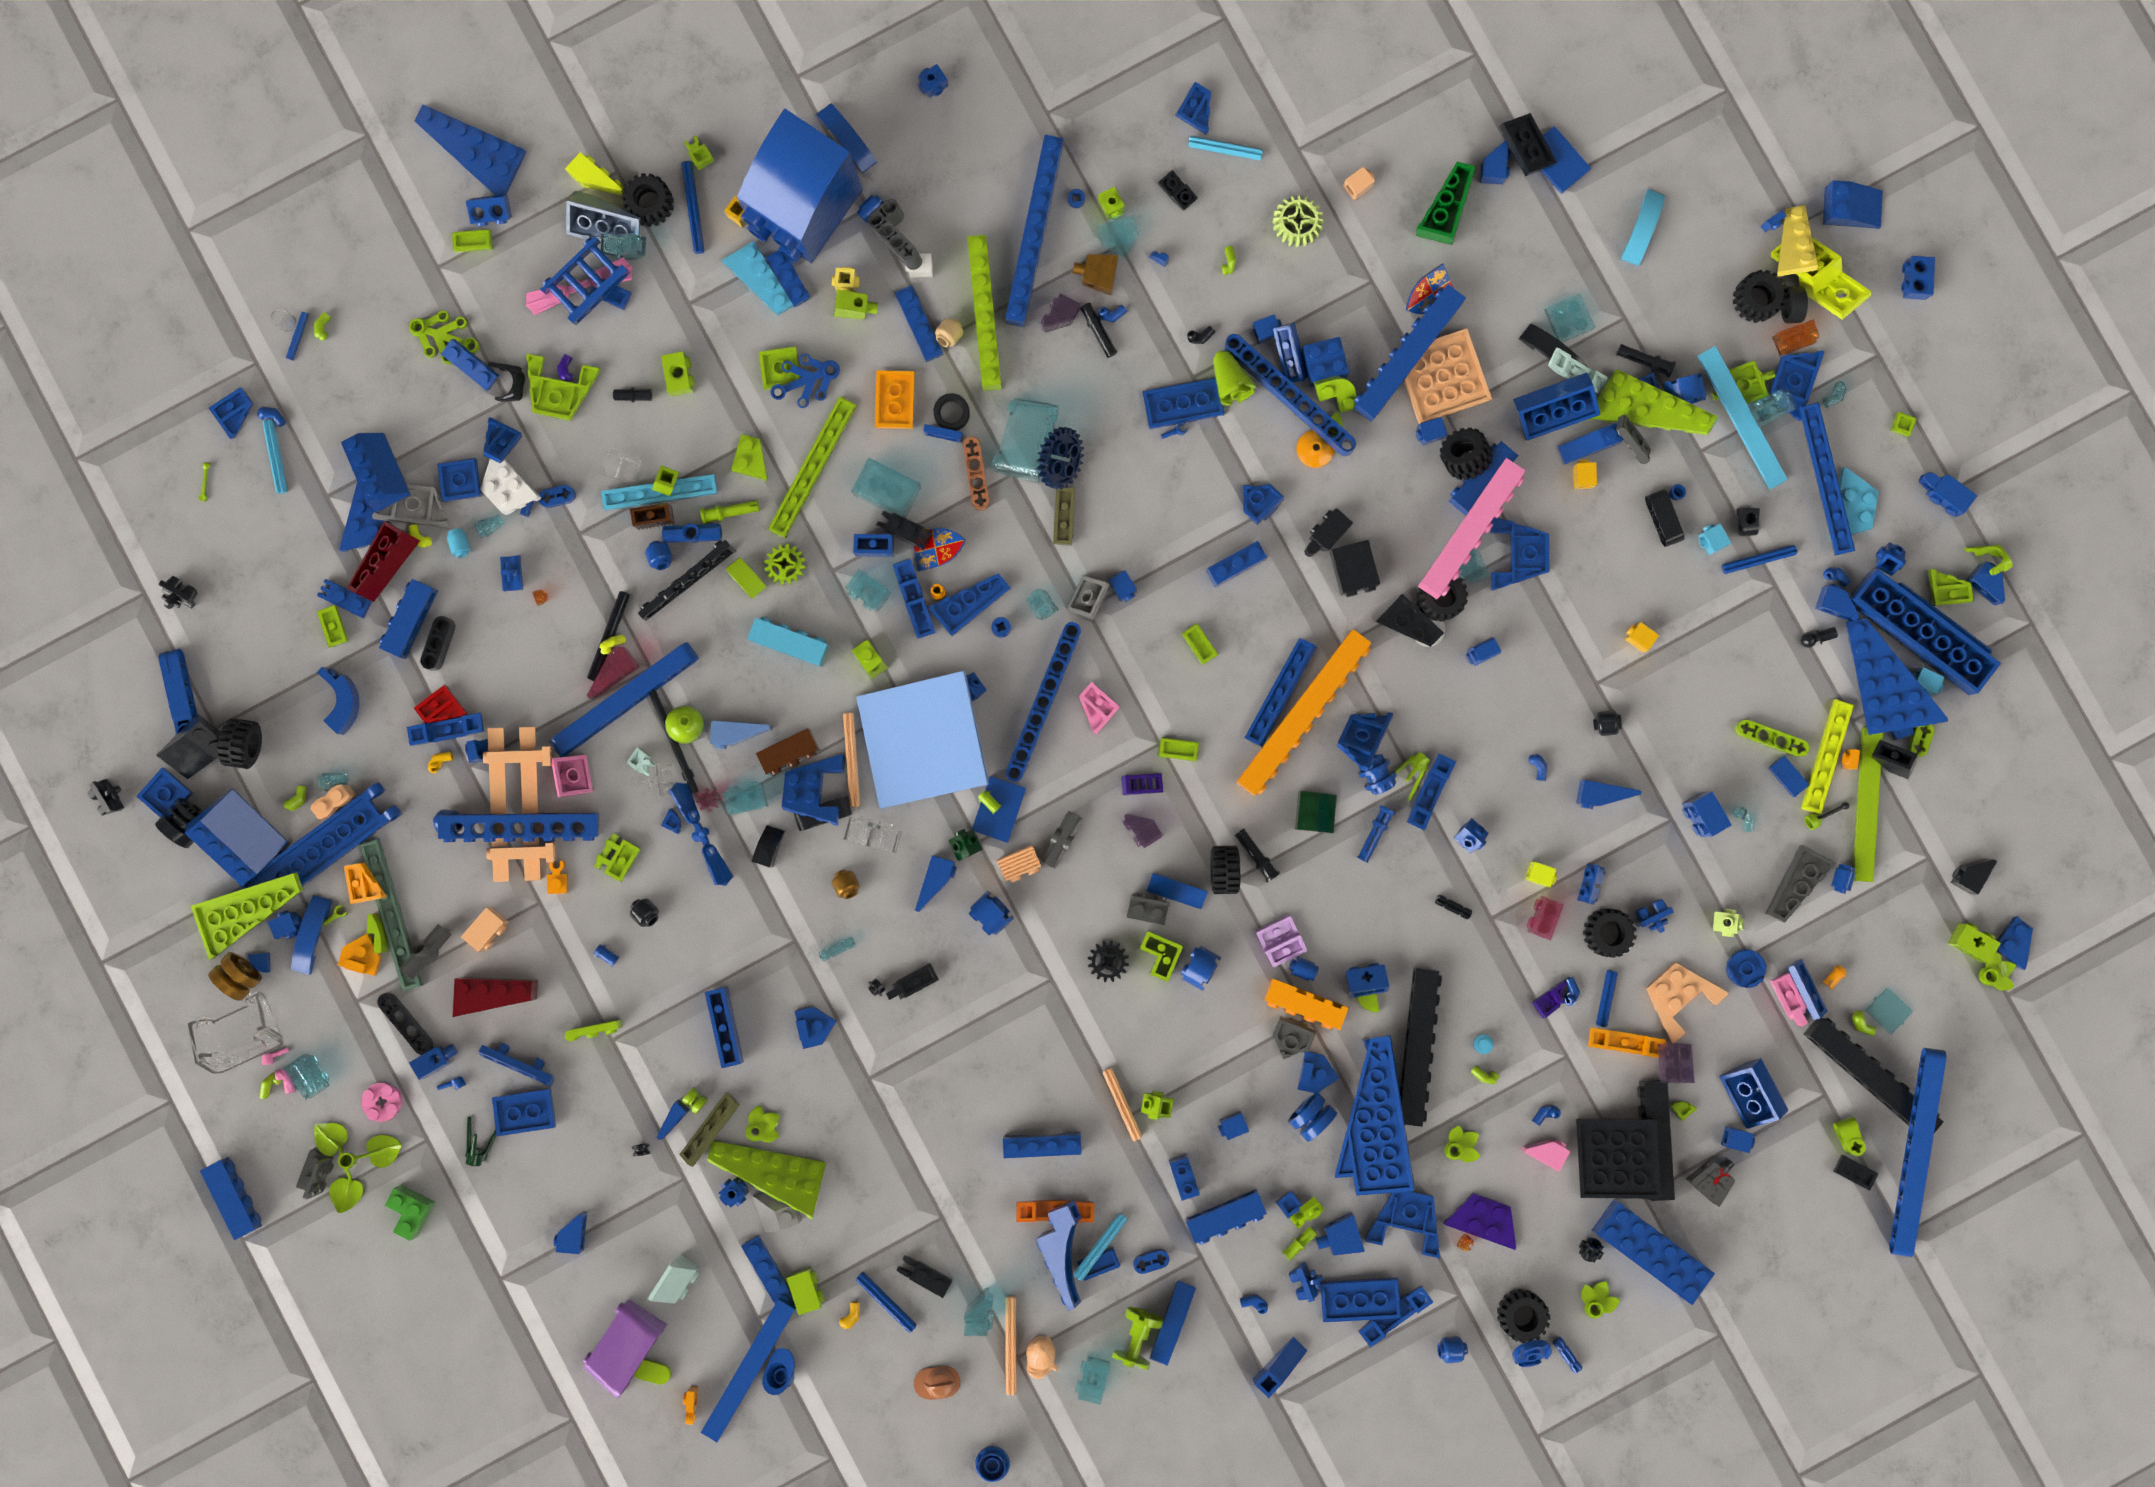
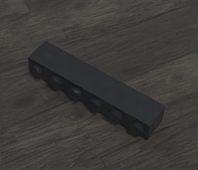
[1637,1080,1675,1201]

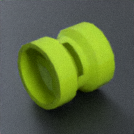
[681,1087,708,1115]

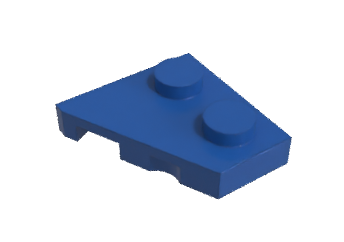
[1996,917,2033,970]

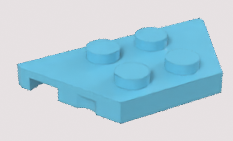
[1829,467,1879,540]

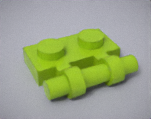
[594,833,641,882]

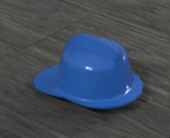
[762,1348,795,1395]

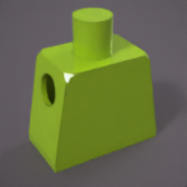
[834,289,878,319]
[851,639,888,679]

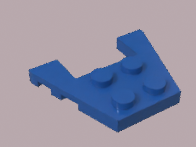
[1490,517,1549,590]
[781,754,845,826]
[1364,1191,1440,1259]

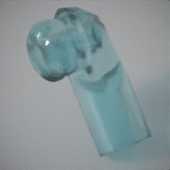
[1733,806,1754,832]

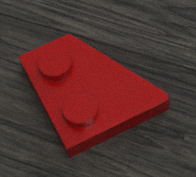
[414,685,468,724]

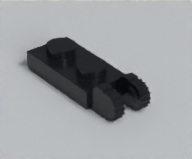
[897,1255,953,1298]

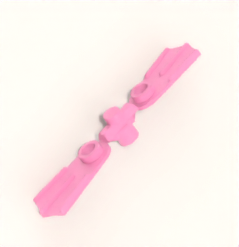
[526,257,633,315]

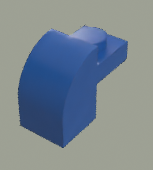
[465,739,488,763]

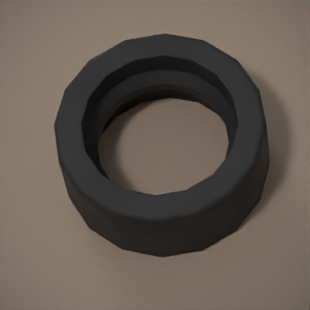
[1781,286,1808,324]
[933,393,970,431]

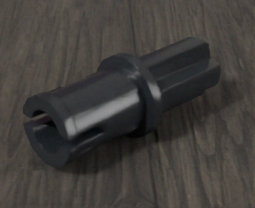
[613,387,652,403]

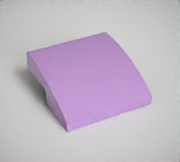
[1255,914,1307,968]

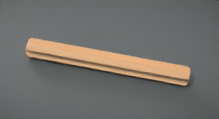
[843,712,860,807]
[1005,1296,1016,1395]

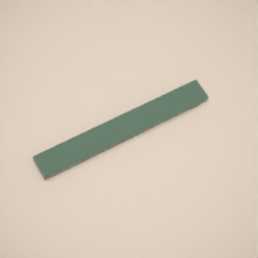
[359,839,423,991]

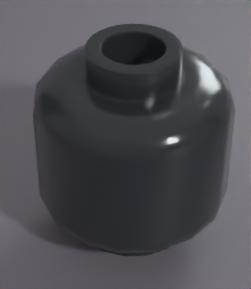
[1593,710,1622,736]
[630,899,659,927]

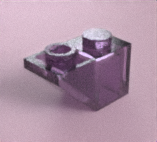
[1041,293,1080,333]
[1122,814,1163,848]

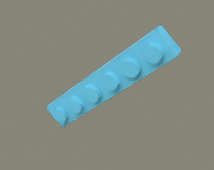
[601,474,718,511]

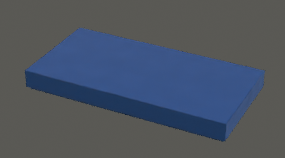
[1142,377,1224,429]
[1320,1277,1402,1323]

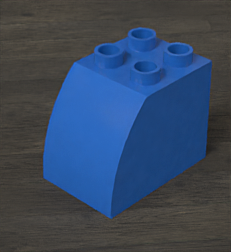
[737,108,863,264]

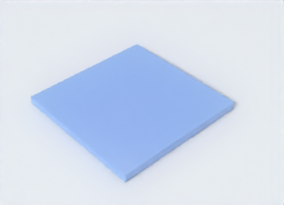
[856,671,989,809]

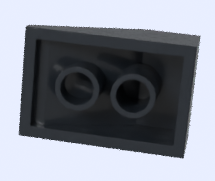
[156,714,221,779]

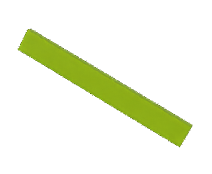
[768,396,857,538]
[1853,727,1883,882]

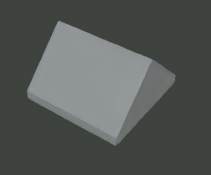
[1067,575,1110,622]

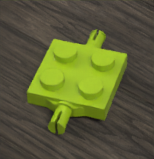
[1711,360,1775,404]

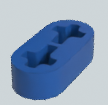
[539,485,576,508]
[1133,1249,1169,1274]

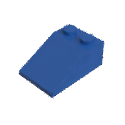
[1823,180,1883,229]

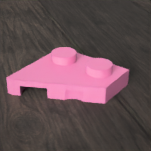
[1079,682,1120,735]

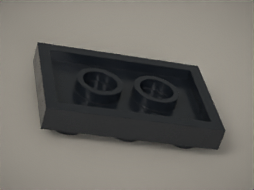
[1499,113,1557,177]

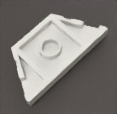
[480,459,541,515]

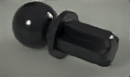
[1801,627,1838,648]

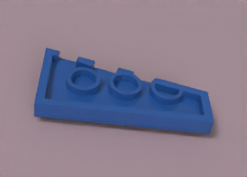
[928,573,1011,636]

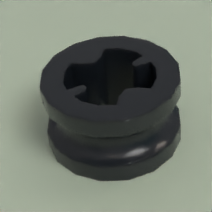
[632,1143,650,1156]

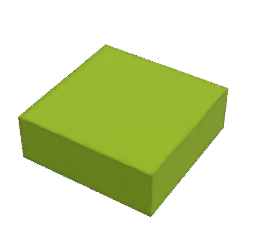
[1890,412,1917,437]

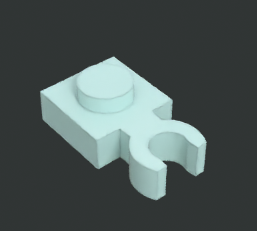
[626,747,656,776]

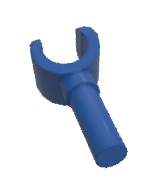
[1161,422,1188,439]
[437,1077,466,1090]

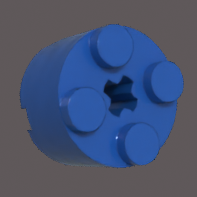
[1663,373,1707,404]
[969,891,1014,936]
[1181,946,1221,991]

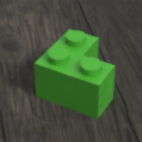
[385,1185,435,1241]

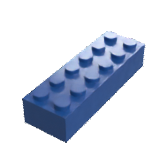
[1591,1199,1715,1305]

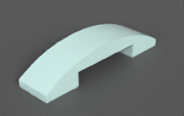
[1548,348,1609,395]

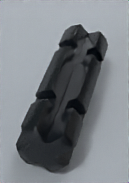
[1435,895,1472,919]

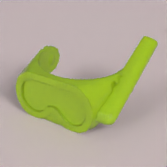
[1964,544,2013,575]

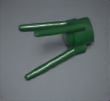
[465,1116,497,1166]

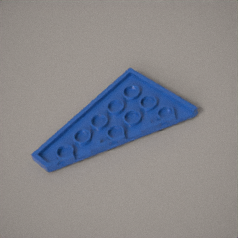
[1846,619,1948,735]

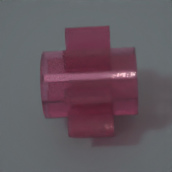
[696,788,721,812]

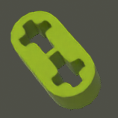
[1908,725,1934,757]

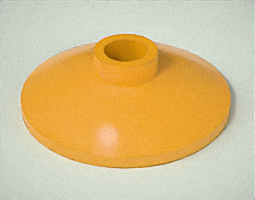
[1296,430,1334,468]

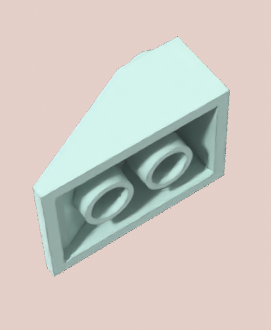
[648,1254,700,1304]

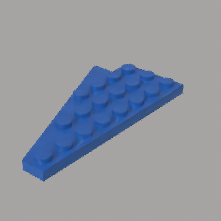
[1335,1035,1415,1196]

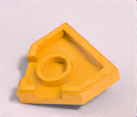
[338,933,382,976]

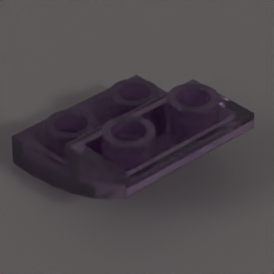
[1658,1043,1695,1084]

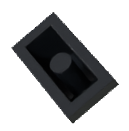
[1872,740,1918,779]
[751,825,785,868]
[1950,859,1997,895]

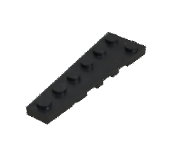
[638,539,736,621]

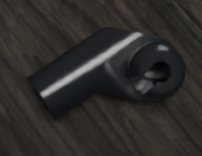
[1187,326,1215,344]

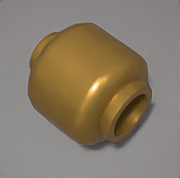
[832,870,860,899]

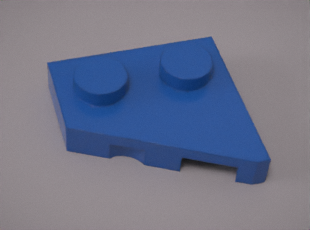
[1175,82,1211,135]
[209,387,254,439]
[483,417,522,464]

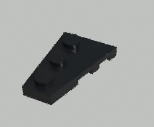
[1376,594,1444,647]

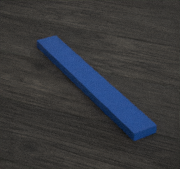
[1799,402,1855,556]
[701,1298,796,1442]

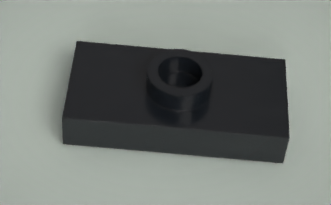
[1833,1154,1878,1191]

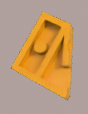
[344,862,386,904]

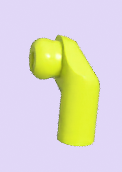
[599,634,626,654]

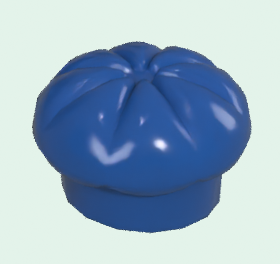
[975,1446,1010,1482]

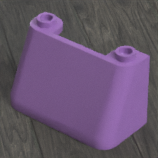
[583,1299,668,1398]

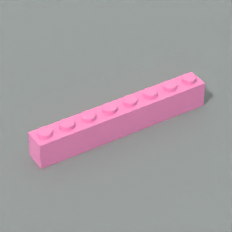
[1418,458,1526,599]

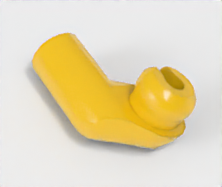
[427,751,454,773]
[839,1301,860,1329]

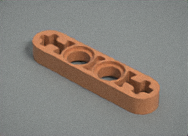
[963,437,989,511]

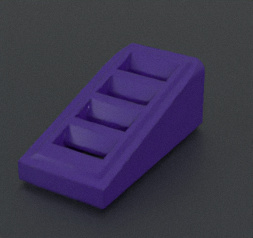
[1121,773,1163,796]

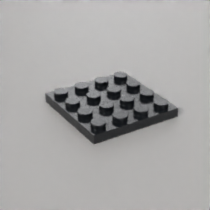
[1576,1119,1661,1199]

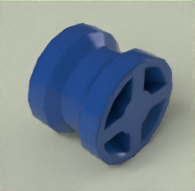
[991,617,1011,638]

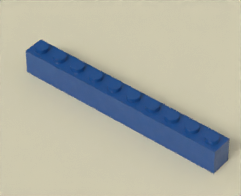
[1005,135,1064,328]

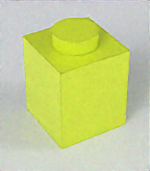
[1524,862,1557,888]

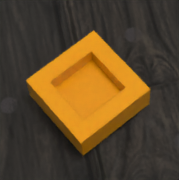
[1842,749,1860,770]

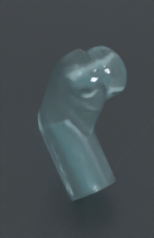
[1823,381,1846,408]

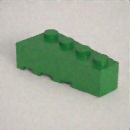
[1416,162,1475,245]

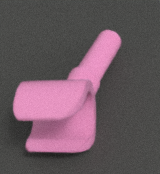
[262,1047,290,1065]

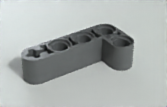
[868,199,922,270]

